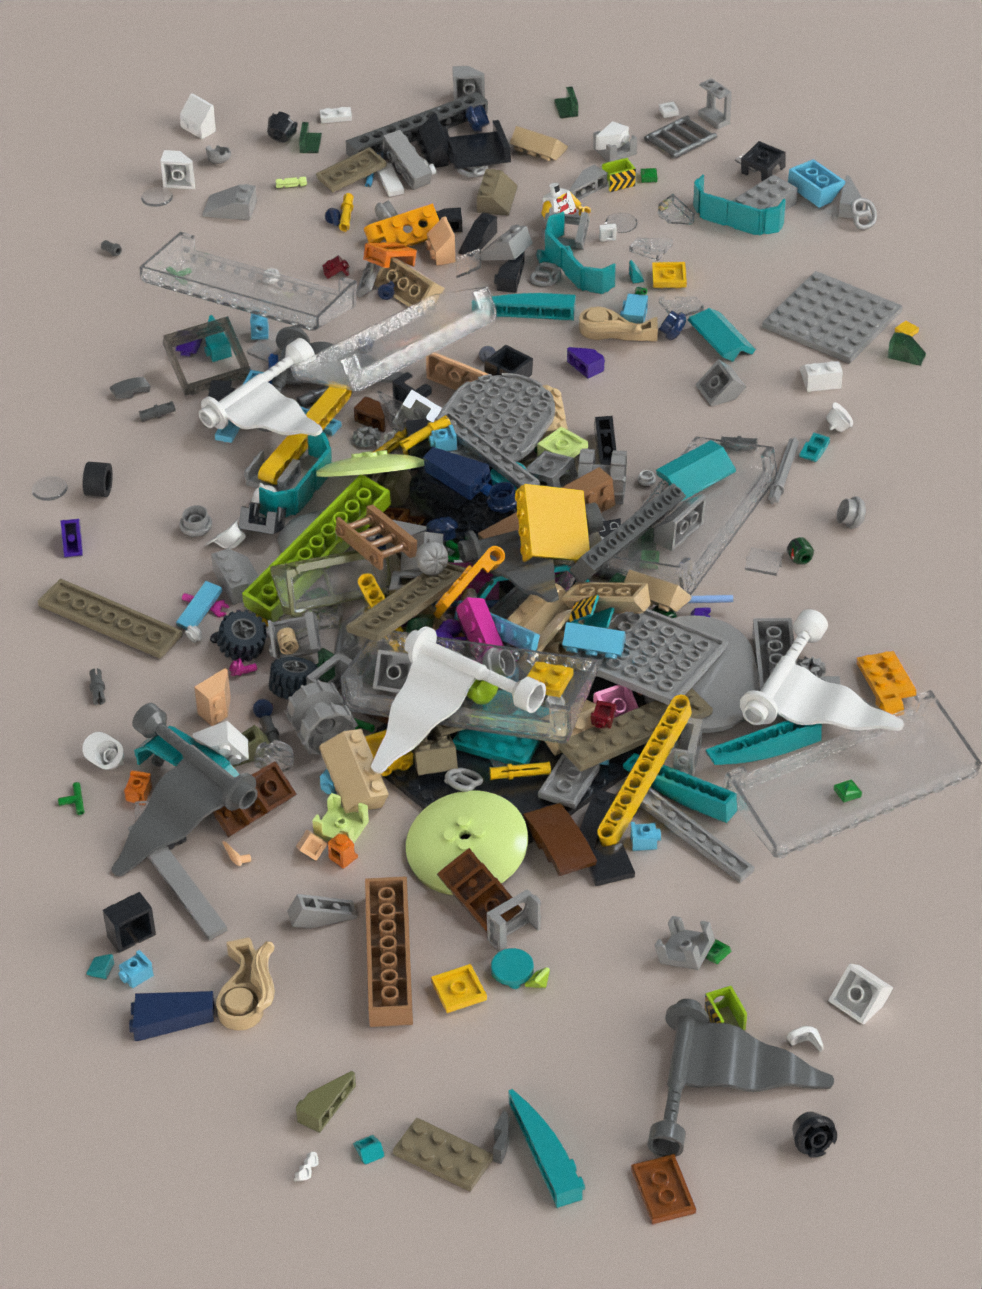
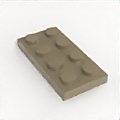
[316,147,387,192]
[393,1117,493,1192]

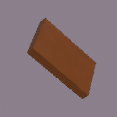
[631,1154,696,1224]

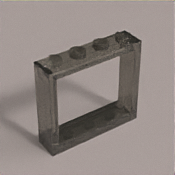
[163,316,251,396]

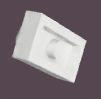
[320,107,352,124]

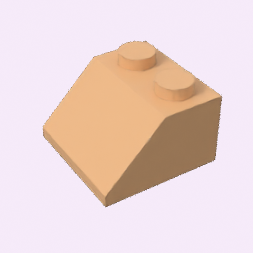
[425,217,456,266]
[194,668,231,726]

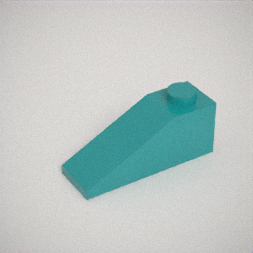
[204,315,232,362]

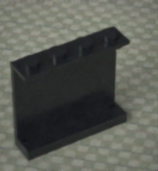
[443,120,511,169]

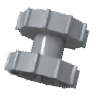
[578,449,627,504]
[284,680,358,755]

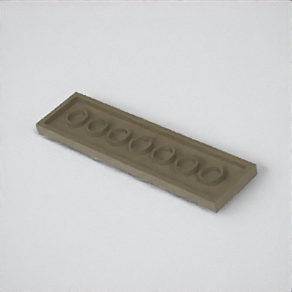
[346,563,466,642]
[38,578,183,659]
[558,688,713,772]

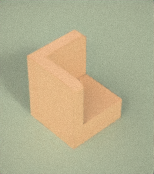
[296,830,327,861]

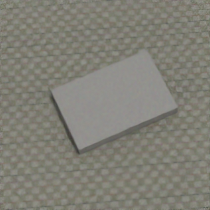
[538,753,600,809]

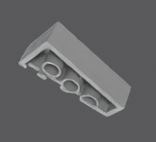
[381,130,432,190]

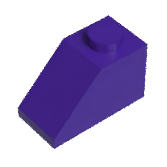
[175,330,203,357]
[567,347,605,379]
[60,519,83,557]

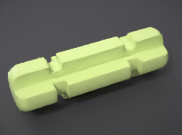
[275,177,307,188]

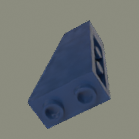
[423,447,491,500]
[129,991,215,1041]

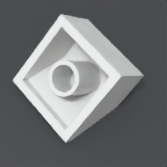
[180,93,216,139]
[160,150,195,189]
[800,361,843,392]
[193,721,249,765]
[828,964,893,1024]

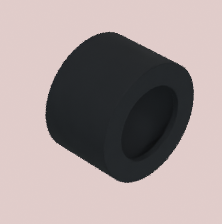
[82,461,113,497]

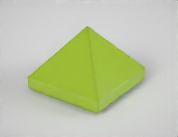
[524,967,550,988]

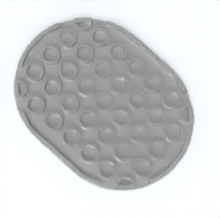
[437,373,555,467]
[643,616,759,733]

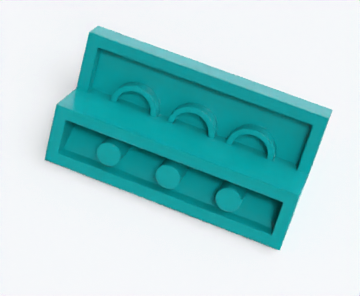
[687,308,756,361]
[656,440,736,502]

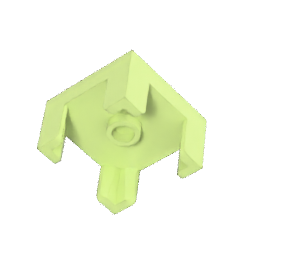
[537,427,588,472]
[312,793,369,843]

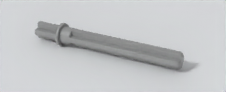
[768,437,799,504]

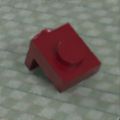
[322,255,350,279]
[590,700,617,729]

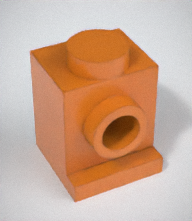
[124,770,152,804]
[328,833,358,869]

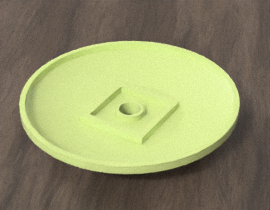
[316,450,424,477]
[406,791,528,895]

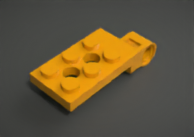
[363,203,439,249]
[433,546,505,619]
[857,651,916,717]

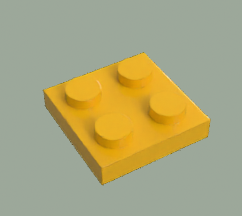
[652,262,687,288]
[527,662,574,697]
[431,964,487,1013]

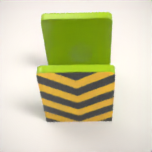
[602,158,636,192]
[704,985,747,1030]

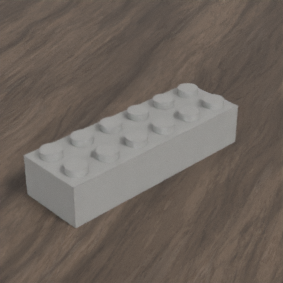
[752,618,797,717]

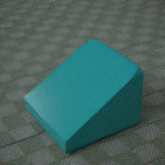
[629,260,645,284]
[86,954,115,979]
[353,1135,385,1164]

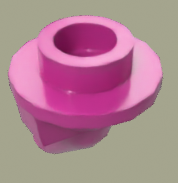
[229,658,258,676]

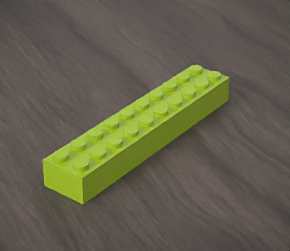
[242,474,391,622]

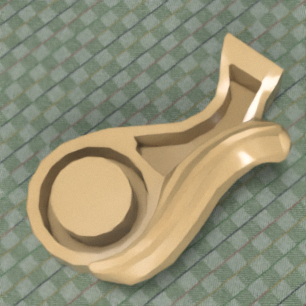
[579,307,658,341]
[216,937,275,1031]

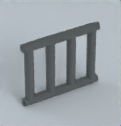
[644,115,717,159]

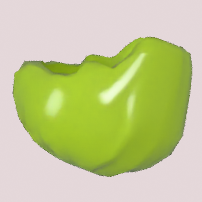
[466,679,498,705]

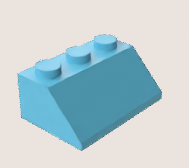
[788,159,846,208]
[562,622,626,659]

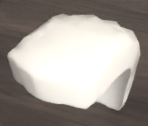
[786,1026,824,1052]

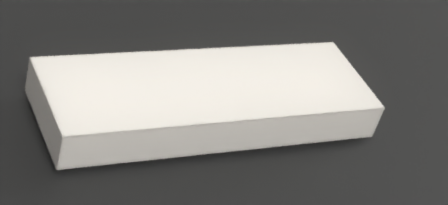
[377,163,404,197]

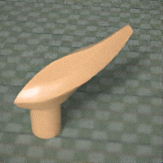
[222,840,251,866]

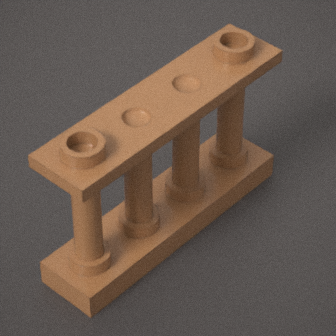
[335,504,417,570]

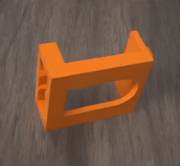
[363,242,417,268]

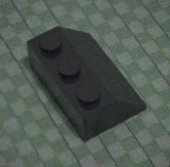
[416,113,449,168]

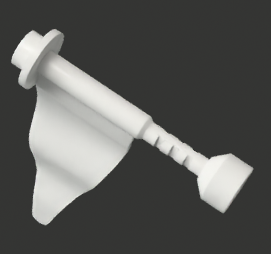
[199,338,323,436]
[740,609,904,731]
[371,626,546,774]

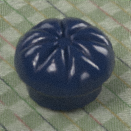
[465,104,490,132]
[658,310,686,340]
[487,482,517,513]
[426,517,458,542]

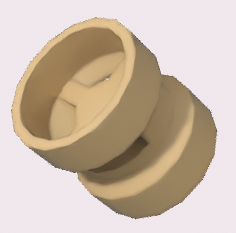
[276,628,299,655]

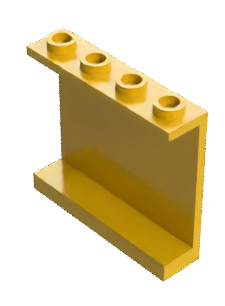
[515,484,590,563]

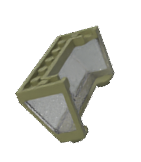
[270,548,391,618]

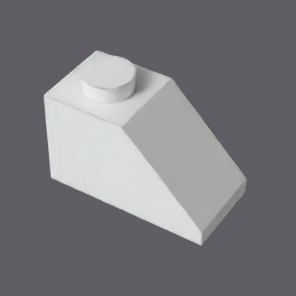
[596,121,630,150]

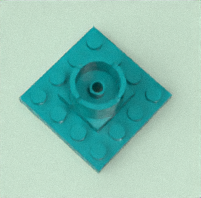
[453,691,555,766]

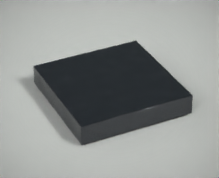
[588,843,635,886]

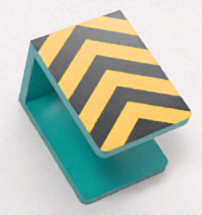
[568,594,614,629]

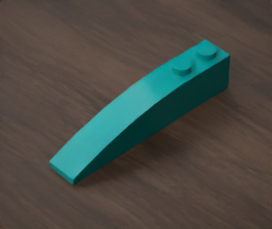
[473,293,576,321]
[705,720,822,765]
[623,753,738,823]
[508,1089,585,1208]

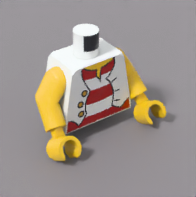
[541,183,591,222]

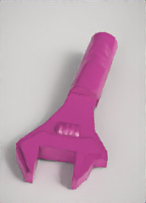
[182,593,230,617]

